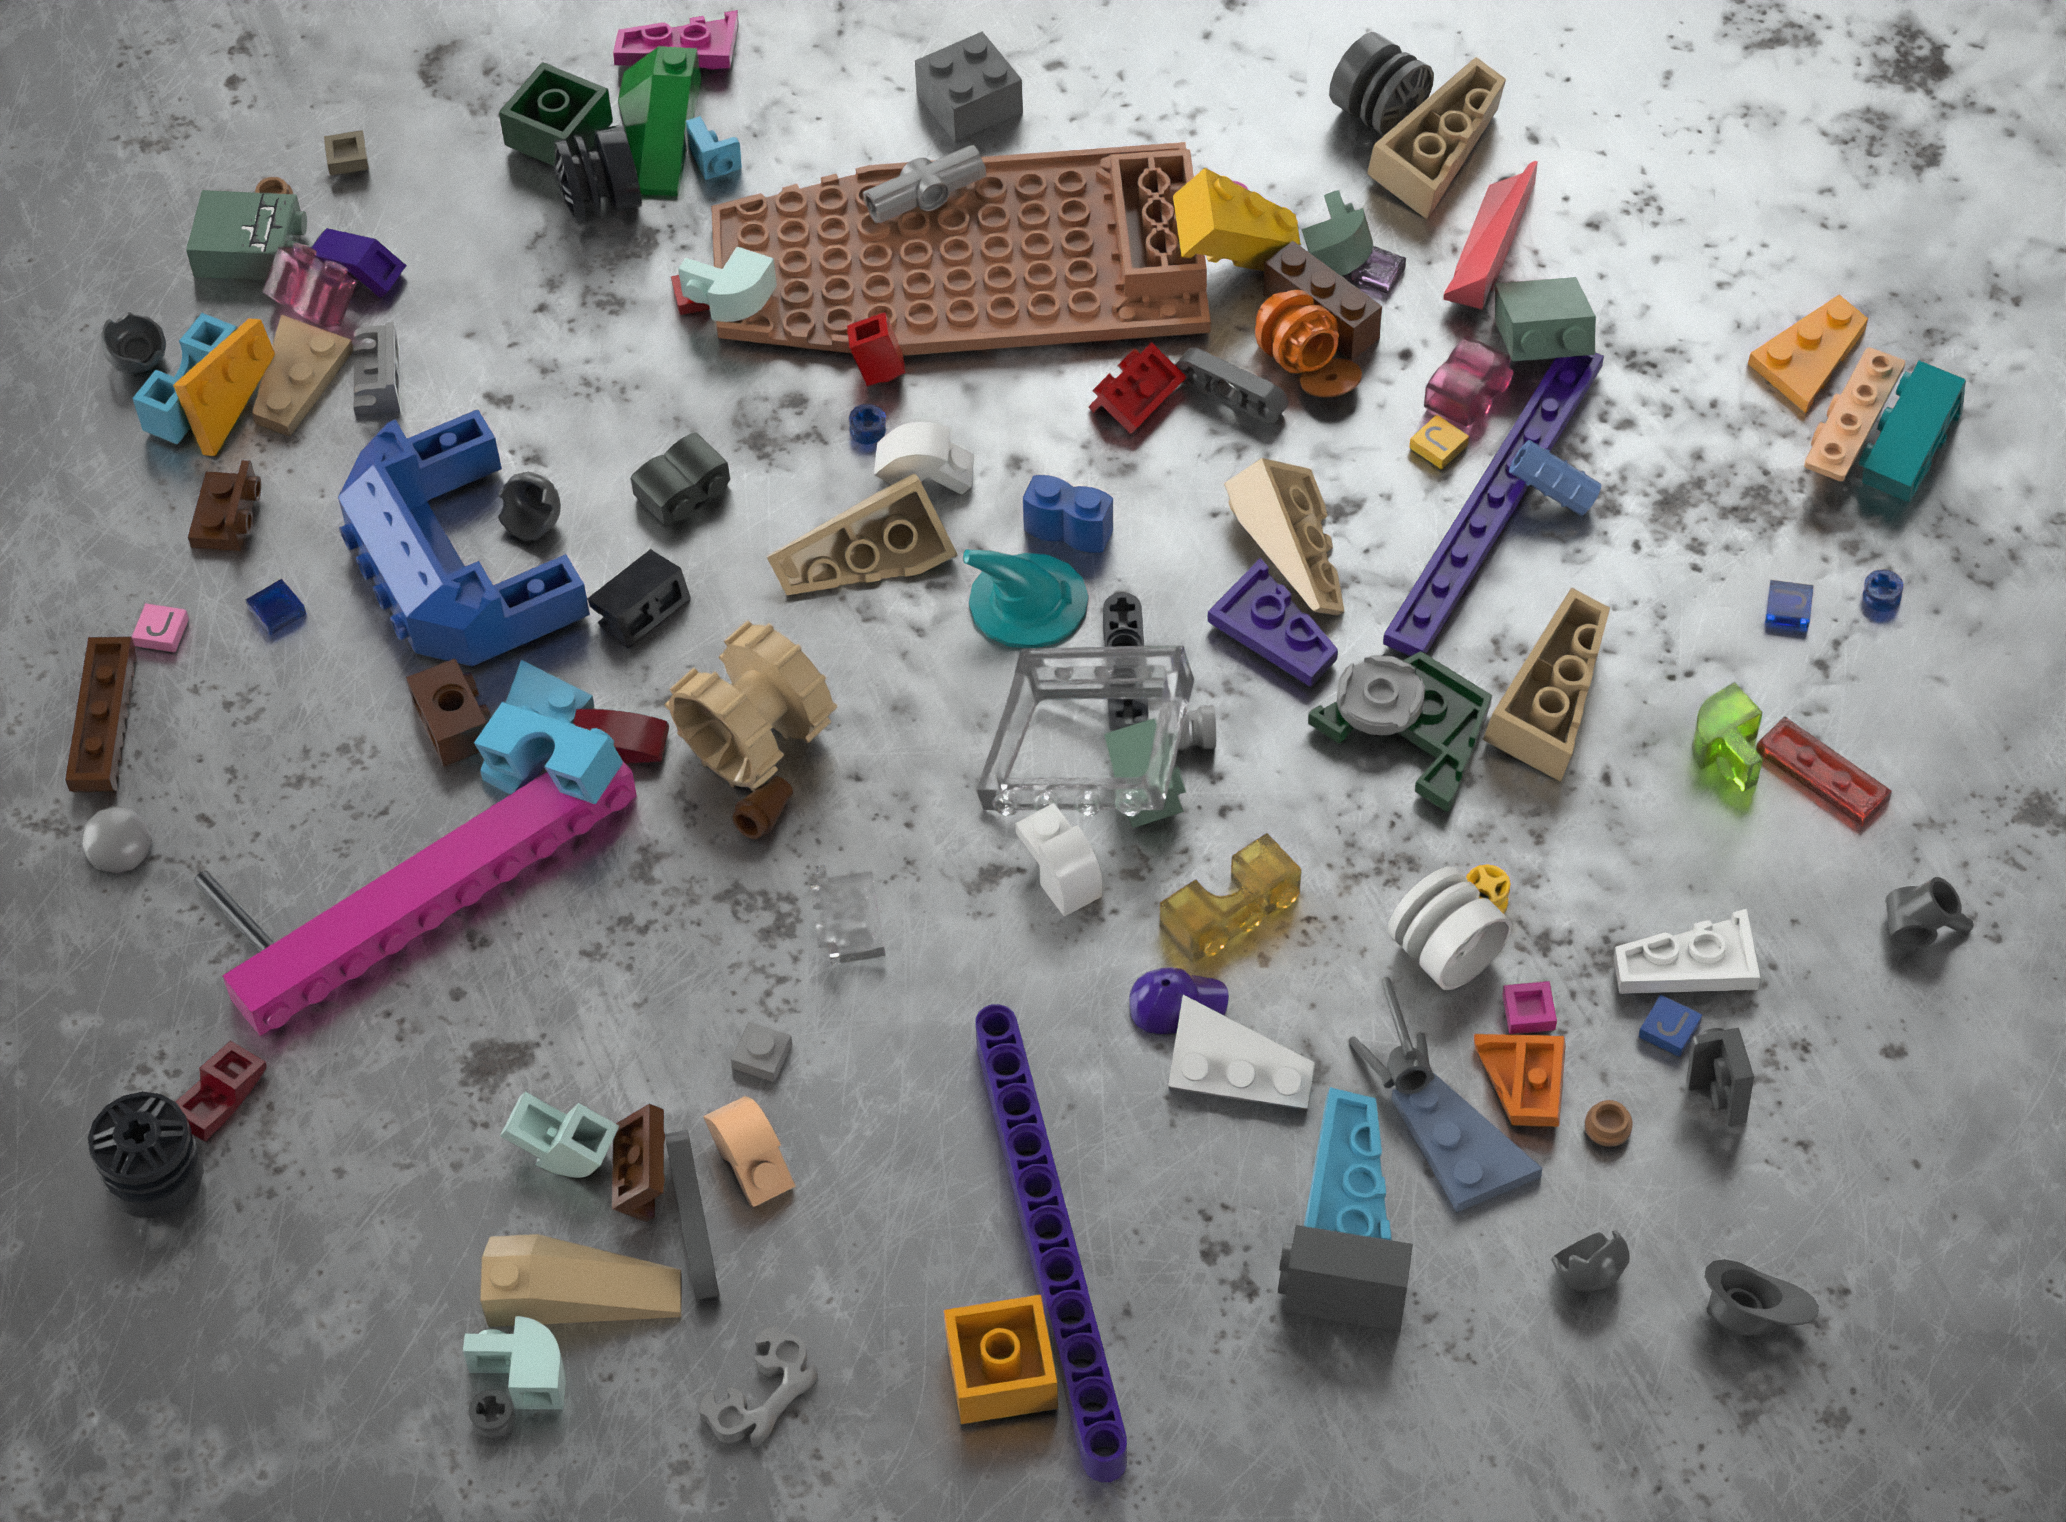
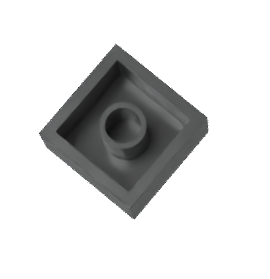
[915,31,1023,143]

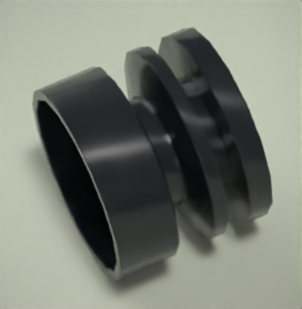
[554,125,642,223]
[88,1091,204,1218]

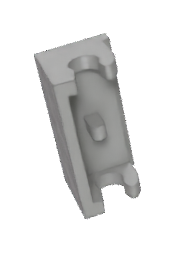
[353,322,400,415]

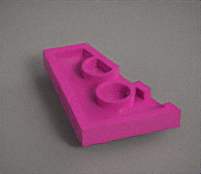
[613,10,739,70]

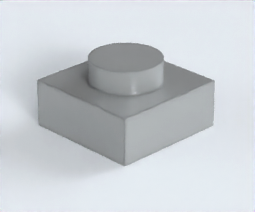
[730,1022,792,1083]

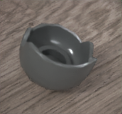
[100,312,166,374]
[498,471,561,541]
[1551,1230,1630,1292]

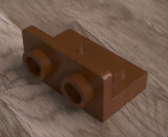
[188,460,262,551]
[612,1103,665,1222]

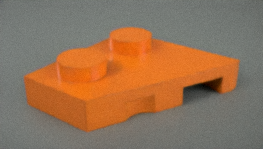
[1474,1034,1566,1127]

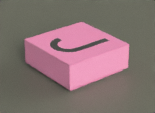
[132,603,189,652]

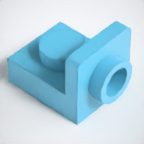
[686,116,742,180]

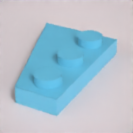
[480,660,594,795]

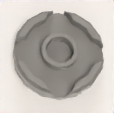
[1336,655,1425,735]

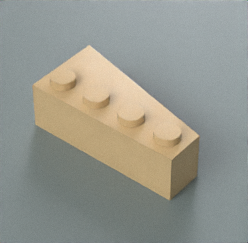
[1367,57,1506,220]
[1483,587,1610,782]

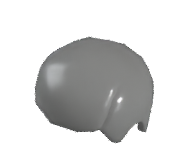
[82,806,152,874]

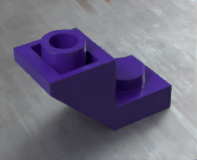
[303,228,407,298]

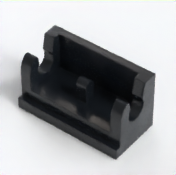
[587,549,691,648]

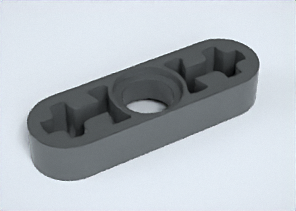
[1175,348,1289,423]

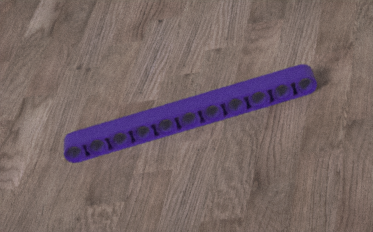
[975,1004,1127,1483]

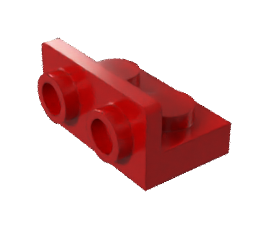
[1088,342,1187,434]

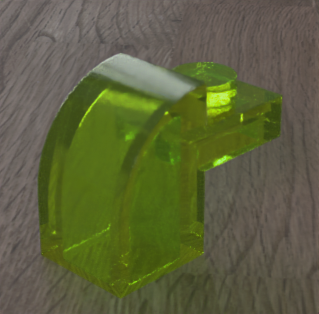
[1692,682,1763,792]

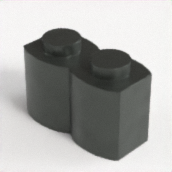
[630,432,731,525]

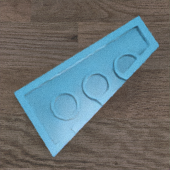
[1304,1087,1391,1240]

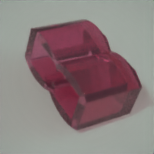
[262,243,357,327]
[1424,336,1513,427]

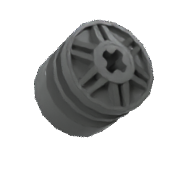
[1329,32,1434,136]

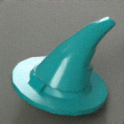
[963,549,1089,649]

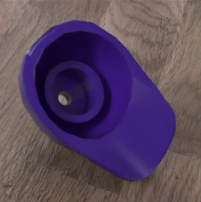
[1129,967,1229,1034]

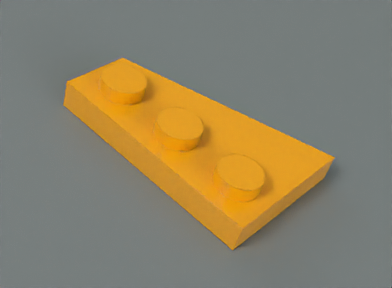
[1748,294,1868,413]
[173,318,275,456]

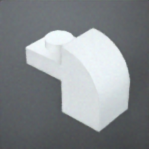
[874,422,974,495]
[1015,803,1102,917]

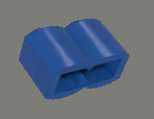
[1023,475,1113,553]

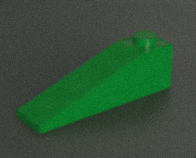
[618,46,701,196]

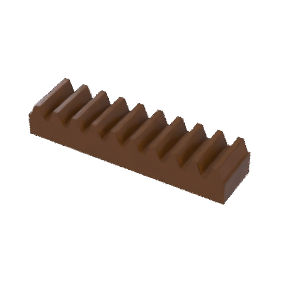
[65,636,137,792]

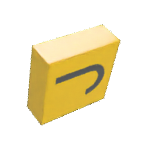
[1409,415,1469,470]

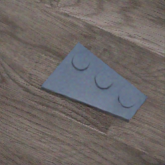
[1391,1073,1543,1213]

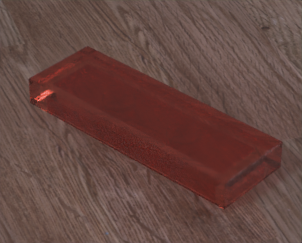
[1755,716,1892,827]

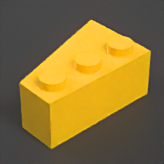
[1173,168,1301,271]

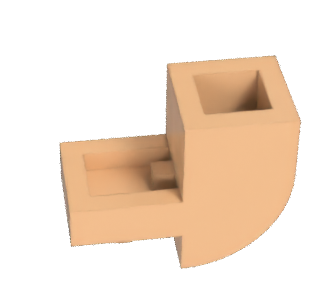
[703,1096,796,1207]

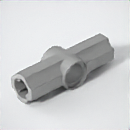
[863,145,986,223]

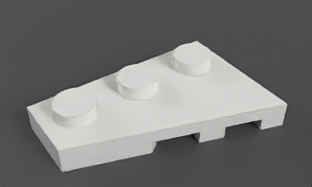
[1614,908,1760,994]
[1168,995,1315,1111]

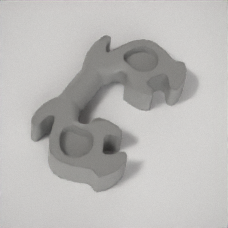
[699,1325,818,1447]

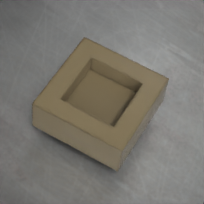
[324,130,369,175]

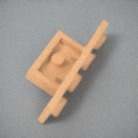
[1804,347,1905,481]

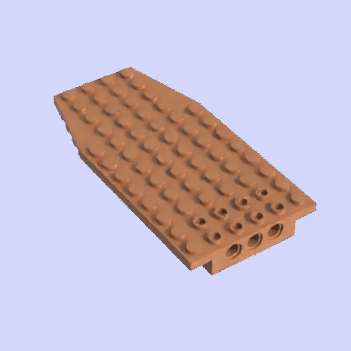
[711,142,1211,355]

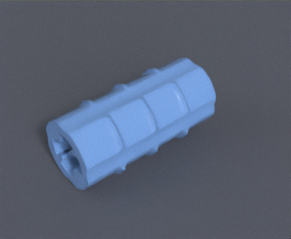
[1509,440,1601,516]

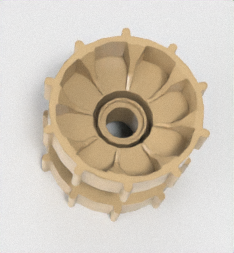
[664,620,838,792]

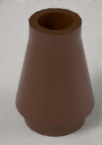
[732,776,793,839]

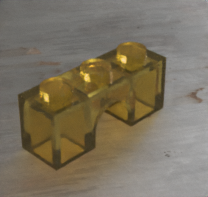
[1159,833,1301,964]

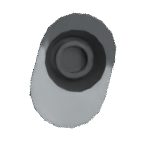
[1704,1259,1819,1336]

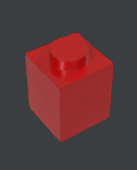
[847,312,906,386]

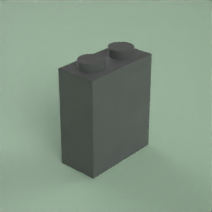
[1278,1225,1413,1332]

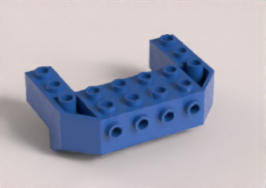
[338,409,590,666]

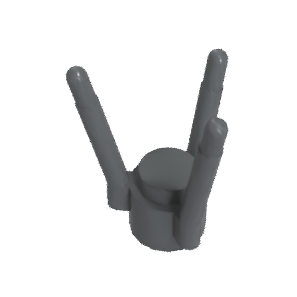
[1349,977,1434,1094]

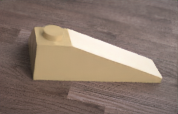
[480,1234,682,1327]

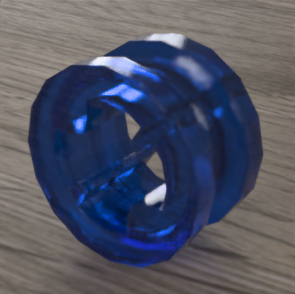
[849,404,886,445]
[1862,569,1904,612]

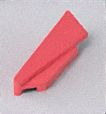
[1443,161,1538,310]

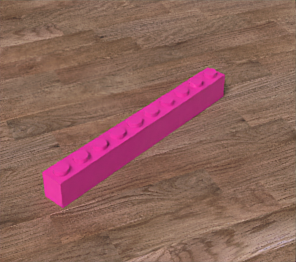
[222,760,637,1036]

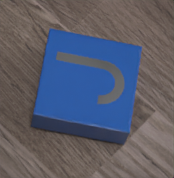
[1638,995,1702,1057]

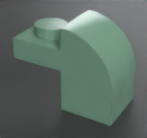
[1301,190,1373,276]

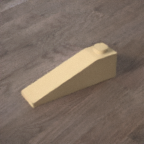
[1224,458,1345,616]
[766,473,958,595]

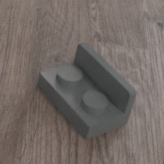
[1686,1027,1754,1126]

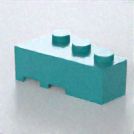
[1859,360,1966,502]

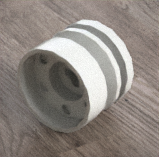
[1387,866,1512,990]

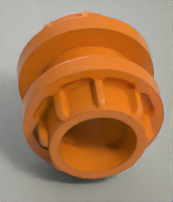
[1255,290,1339,373]

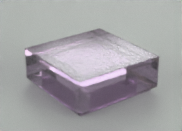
[1352,245,1406,294]

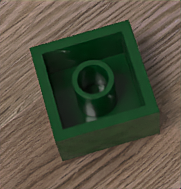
[499,62,613,166]

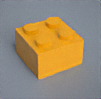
[944,1294,1058,1424]

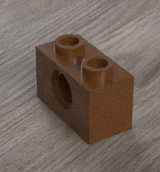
[406,659,492,767]

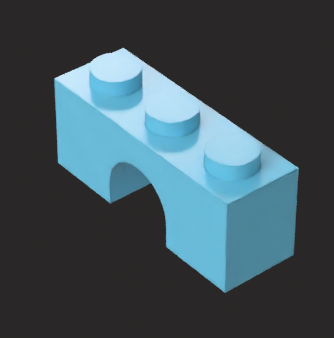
[132,313,237,444]
[474,702,623,804]

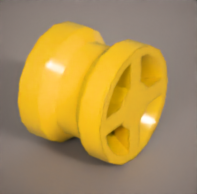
[1466,864,1511,914]

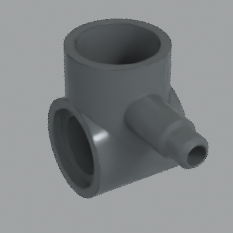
[1885,877,1974,949]

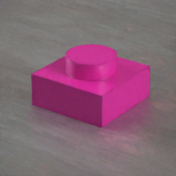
[1502,981,1557,1034]

